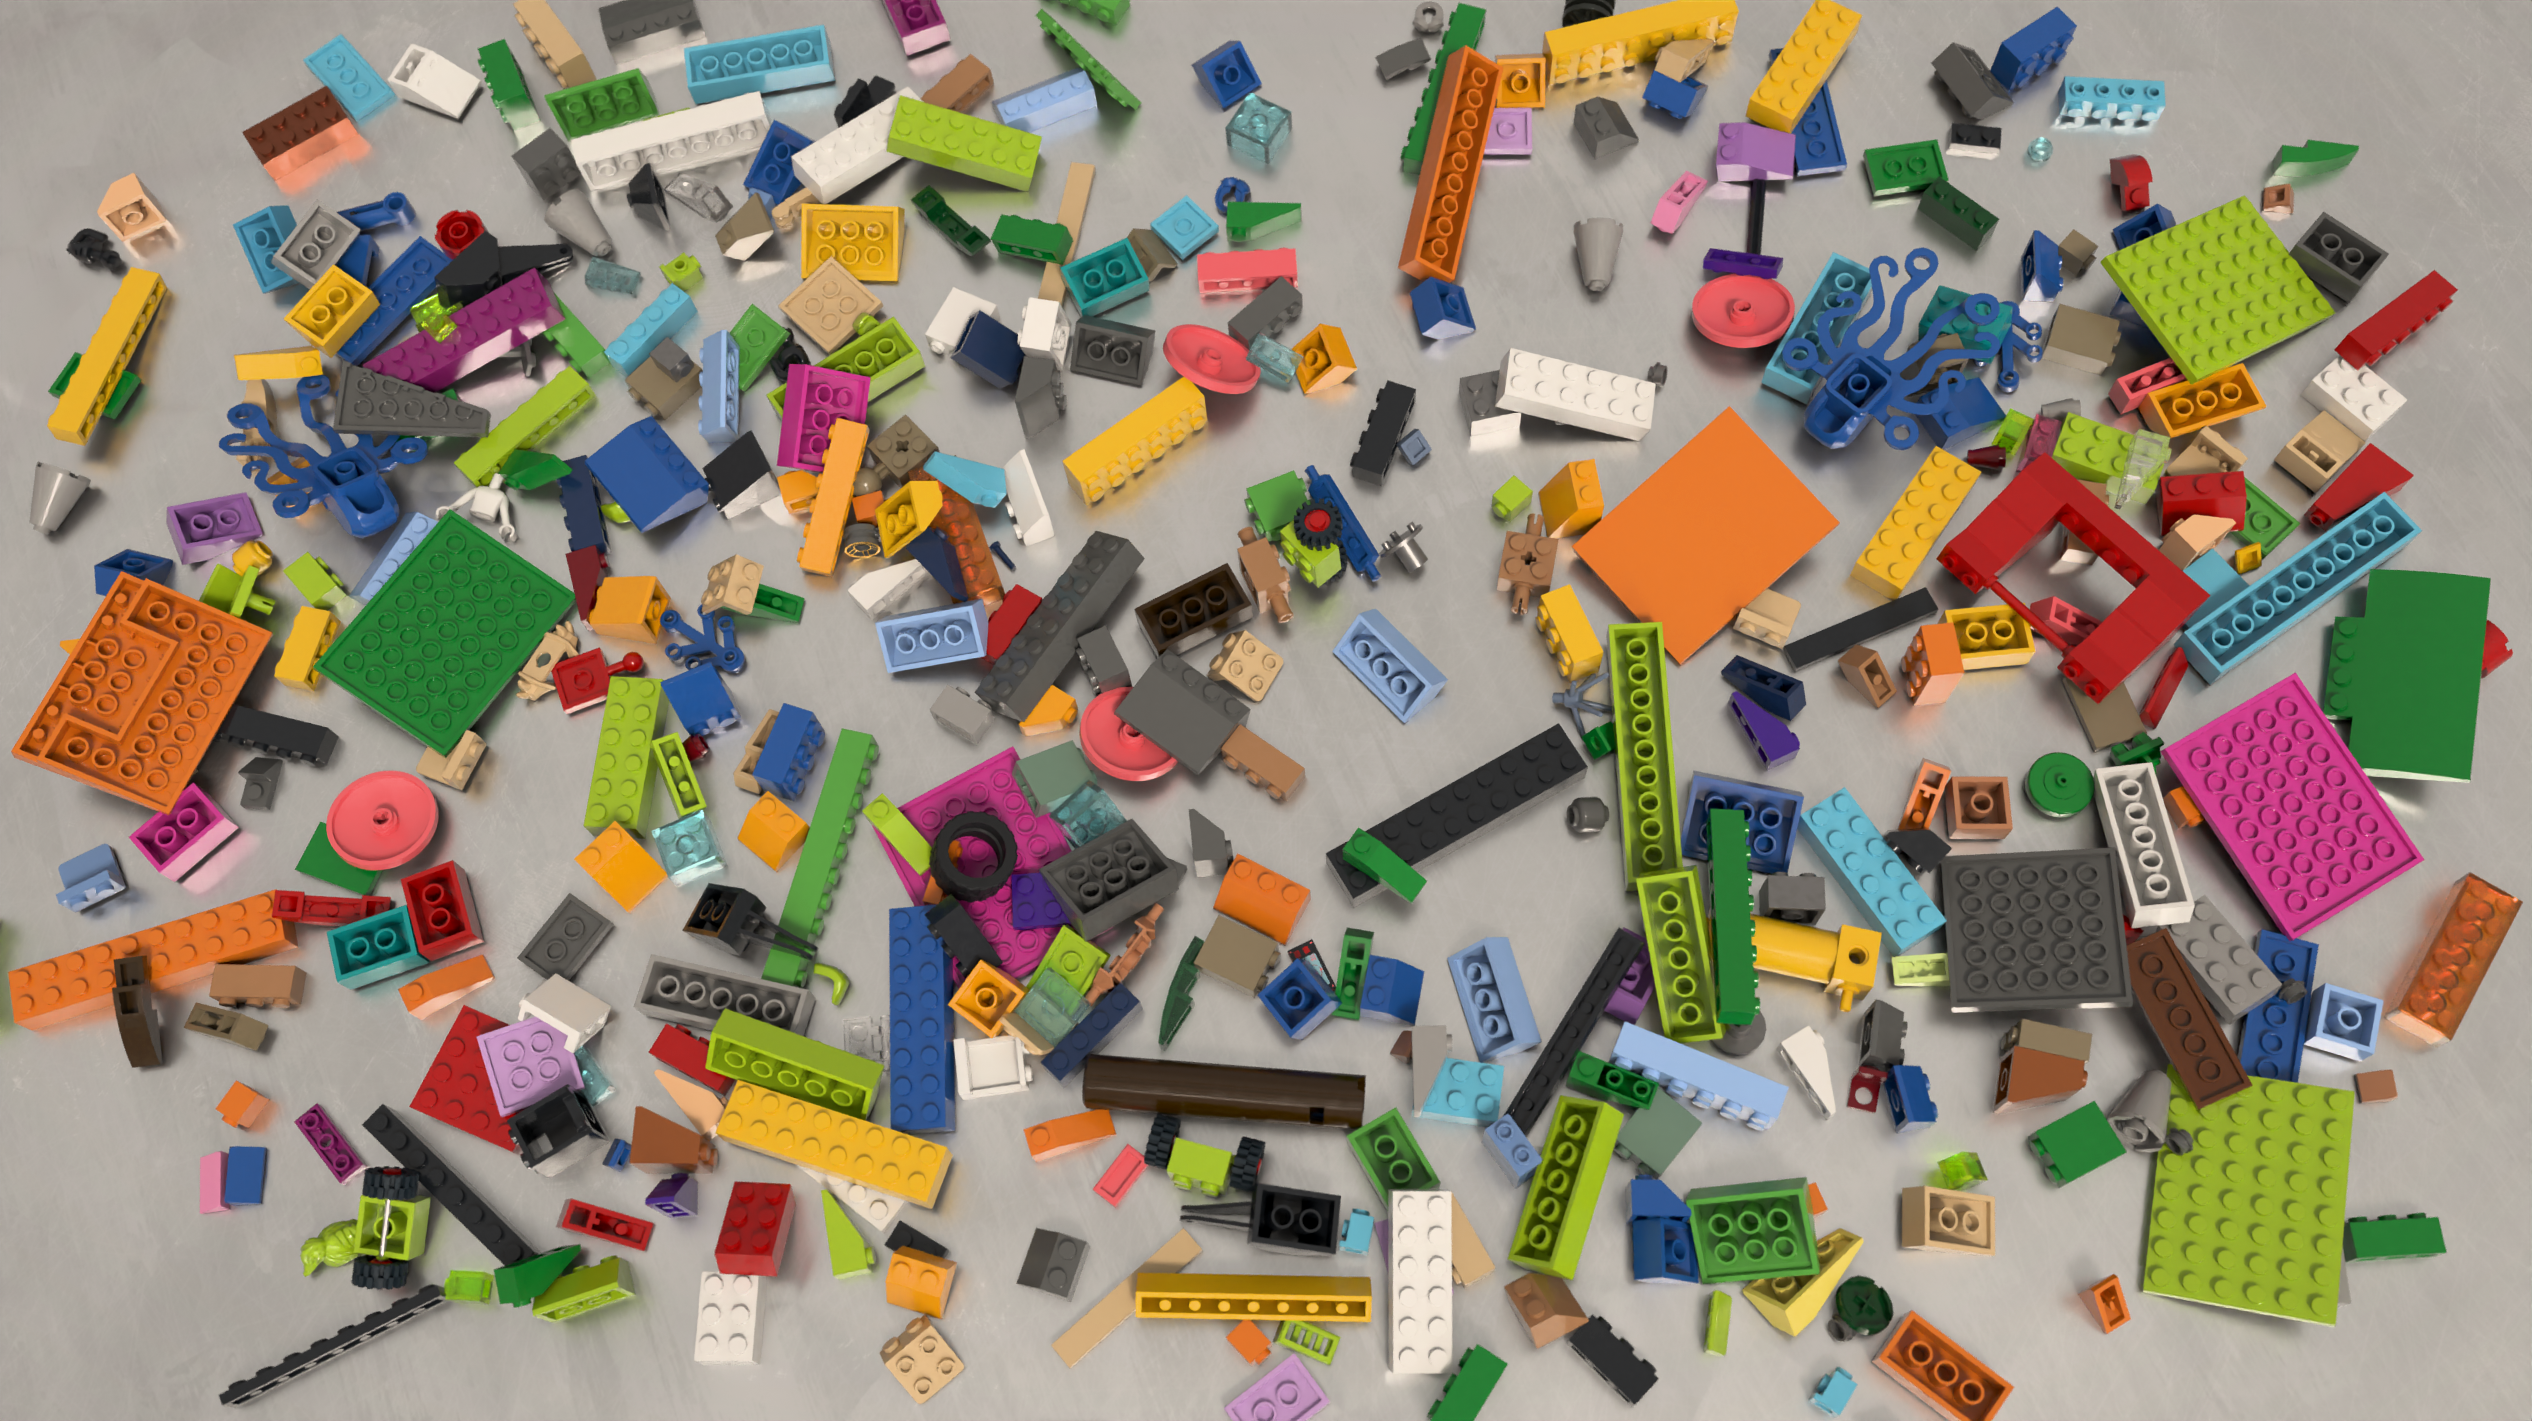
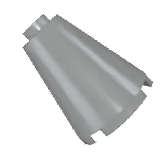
[544,189,612,256]
[1573,218,1623,291]
[29,462,91,534]
[2107,1070,2171,1152]

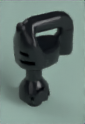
[66,228,122,270]
[769,327,811,381]

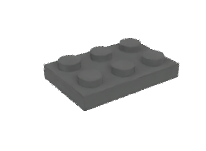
[517,893,614,981]

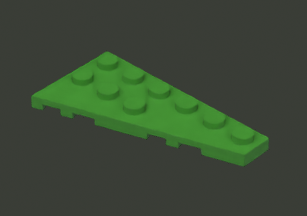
[1036,8,1142,110]

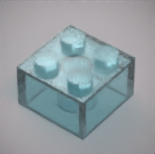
[1225,92,1292,164]
[1049,780,1127,849]
[652,810,728,887]

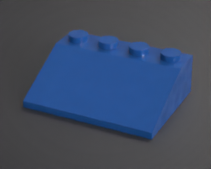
[585,416,709,533]
[1680,770,1804,873]

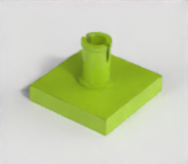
[227,565,276,618]

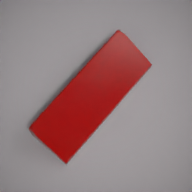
[2139,647,2188,729]

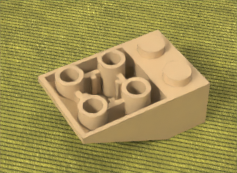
[2274,410,2366,493]

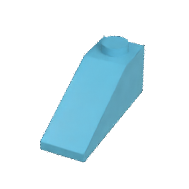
[923,451,1007,508]

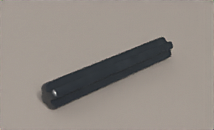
[1747,178,1766,255]

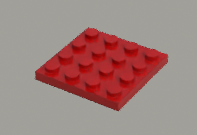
[409,1005,523,1153]

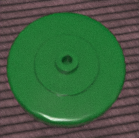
[2025,752,2095,818]

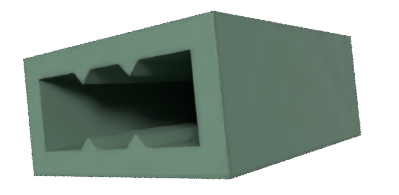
[1012,740,1097,818]
[1614,1087,1702,1180]

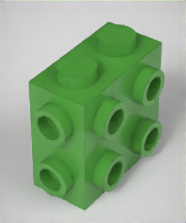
[1244,470,1311,542]

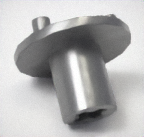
[1379,522,1428,572]
[1713,1012,1766,1055]

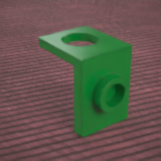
[1581,721,1615,760]

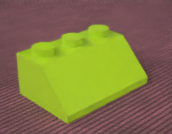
[532,1255,636,1323]

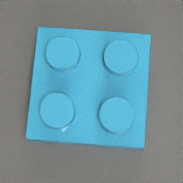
[1150,195,1219,260]

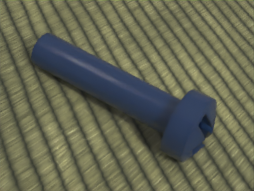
[989,541,1016,570]

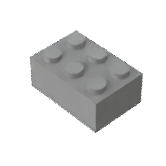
[271,199,361,289]

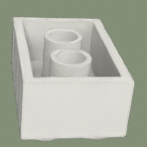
[1018,297,1072,372]
[2301,355,2407,442]
[694,1271,767,1365]

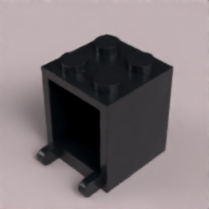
[507,1084,609,1178]

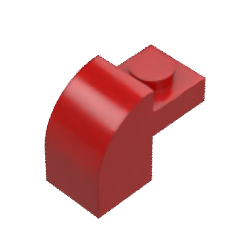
[2110,154,2153,211]

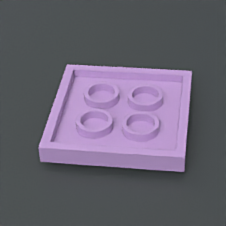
[477,1017,585,1117]

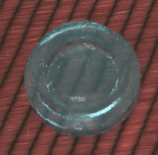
[2027,137,2053,162]

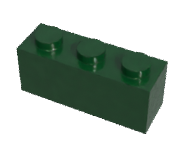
[1917,177,1999,251]

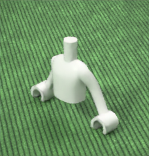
[436,473,517,542]

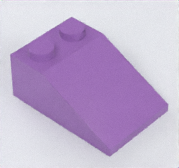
[1716,122,1796,181]
[166,492,263,565]
[1604,927,1656,1025]

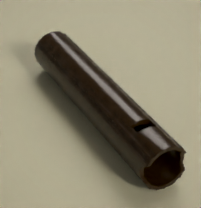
[1082,1054,1366,1130]

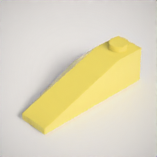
[1742,1228,1863,1337]

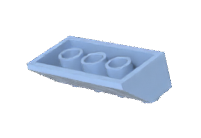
[992,67,1097,133]
[698,330,740,443]
[349,512,438,605]
[875,599,988,673]
[1332,608,1448,723]
[1447,937,1542,1063]

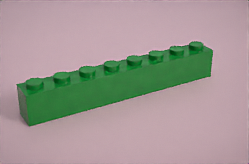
[1400,3,1486,175]
[1706,809,1760,1025]

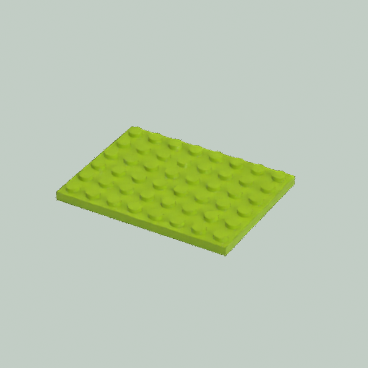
[2100,195,2336,385]
[2143,1064,2355,1327]

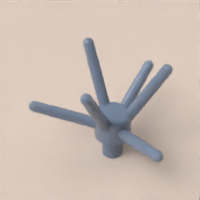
[1552,672,1612,737]

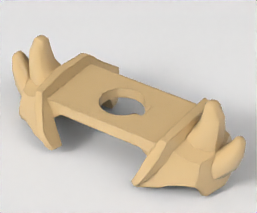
[516,620,579,701]

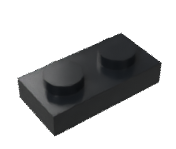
[1949,123,2002,154]
[885,1220,949,1258]

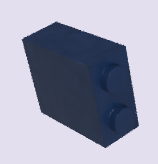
[950,310,1027,389]

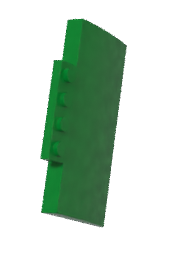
[2323,569,2491,783]

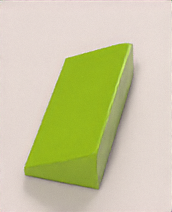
[199,564,242,613]
[1703,1290,1732,1356]

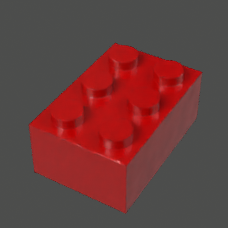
[401,860,484,961]
[714,1181,796,1277]

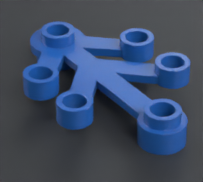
[1974,301,2043,392]
[660,604,745,672]

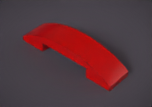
[272,890,391,926]

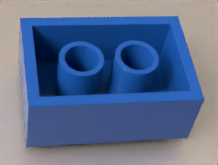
[1990,6,2077,92]
[752,703,825,801]

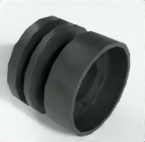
[1562,0,1616,27]

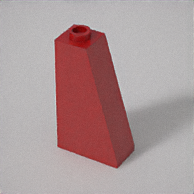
[2304,443,2414,531]

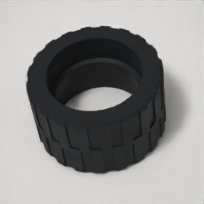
[929,811,1018,902]

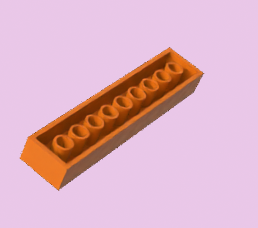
[1398,45,1503,283]
[8,889,298,1030]

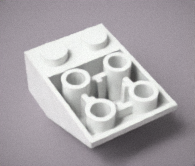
[388,43,482,119]

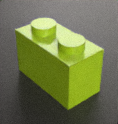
[283,552,347,611]

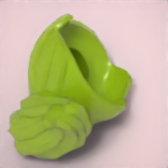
[300,1219,359,1277]

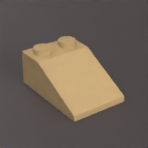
[1902,1186,1995,1256]

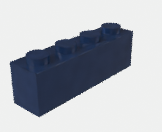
[556,455,612,554]
[1041,982,1143,1088]

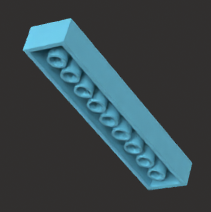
[2174,492,2422,685]

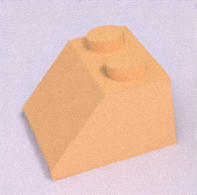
[97,173,167,242]
[2159,515,2236,571]

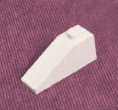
[847,559,929,620]
[1777,1025,1836,1120]

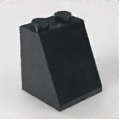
[702,430,781,519]

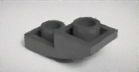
[1375,38,1431,80]

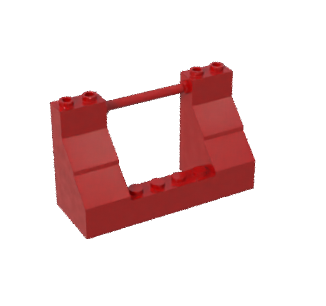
[1936,452,2211,704]

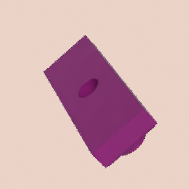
[294,1103,367,1185]

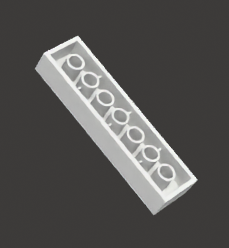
[571,91,772,191]

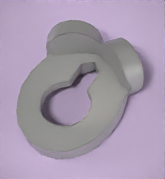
[1412,1,1444,32]

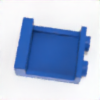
[336,235,380,287]

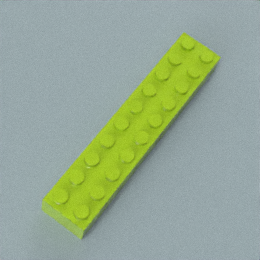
[1606,622,1683,891]

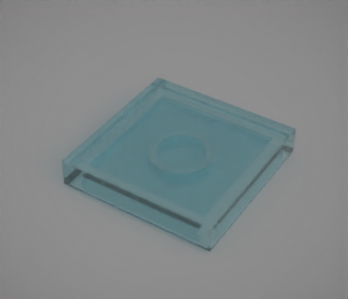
[1015,967,1091,1047]

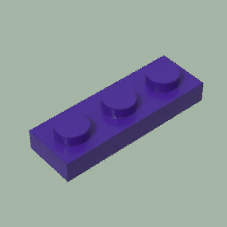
[1703,248,1783,279]

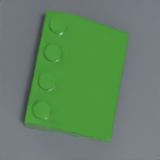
[544,68,660,142]
[1686,1177,1820,1284]

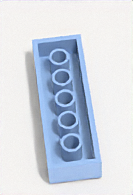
[1608,1021,1789,1131]

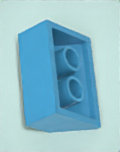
[233,205,299,294]

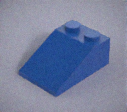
[743,120,816,205]
[1915,377,2007,450]
[660,662,741,736]

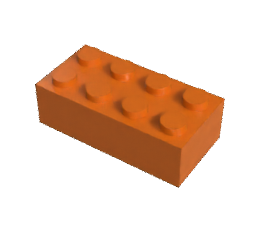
[1872,1310,2014,1421]

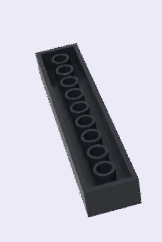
[1326,723,1588,908]

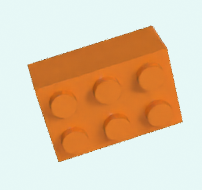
[1901,622,1965,706]

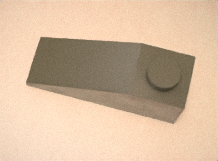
[184,1002,269,1051]

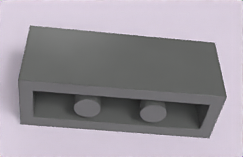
[1228,276,1303,352]

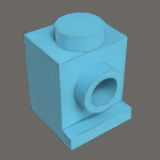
[1339,1209,1374,1256]
[1809,1367,1858,1418]

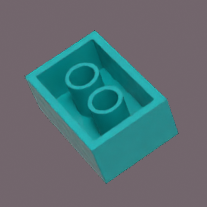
[1060,238,1149,317]
[1918,285,2013,364]
[327,905,430,990]

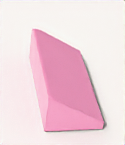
[200,1151,230,1214]

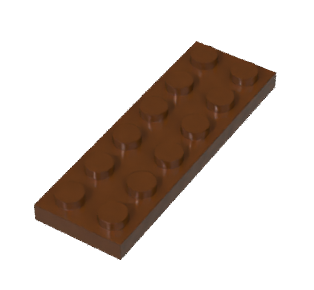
[2126,928,2253,1110]

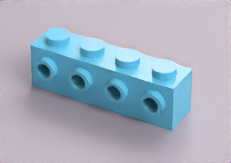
[2058,76,2166,121]
[604,283,698,377]

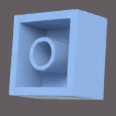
[2304,983,2384,1061]

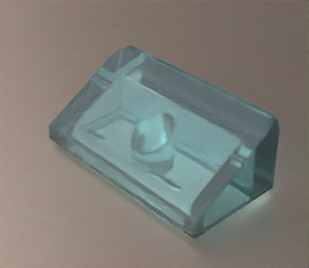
[1246,333,1304,383]
[574,1045,616,1107]

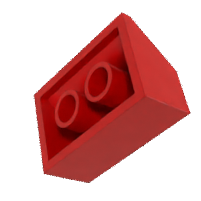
[2155,471,2247,536]

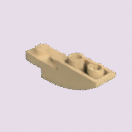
[236,379,277,471]

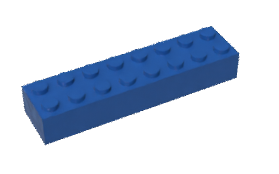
[889,905,955,1135]

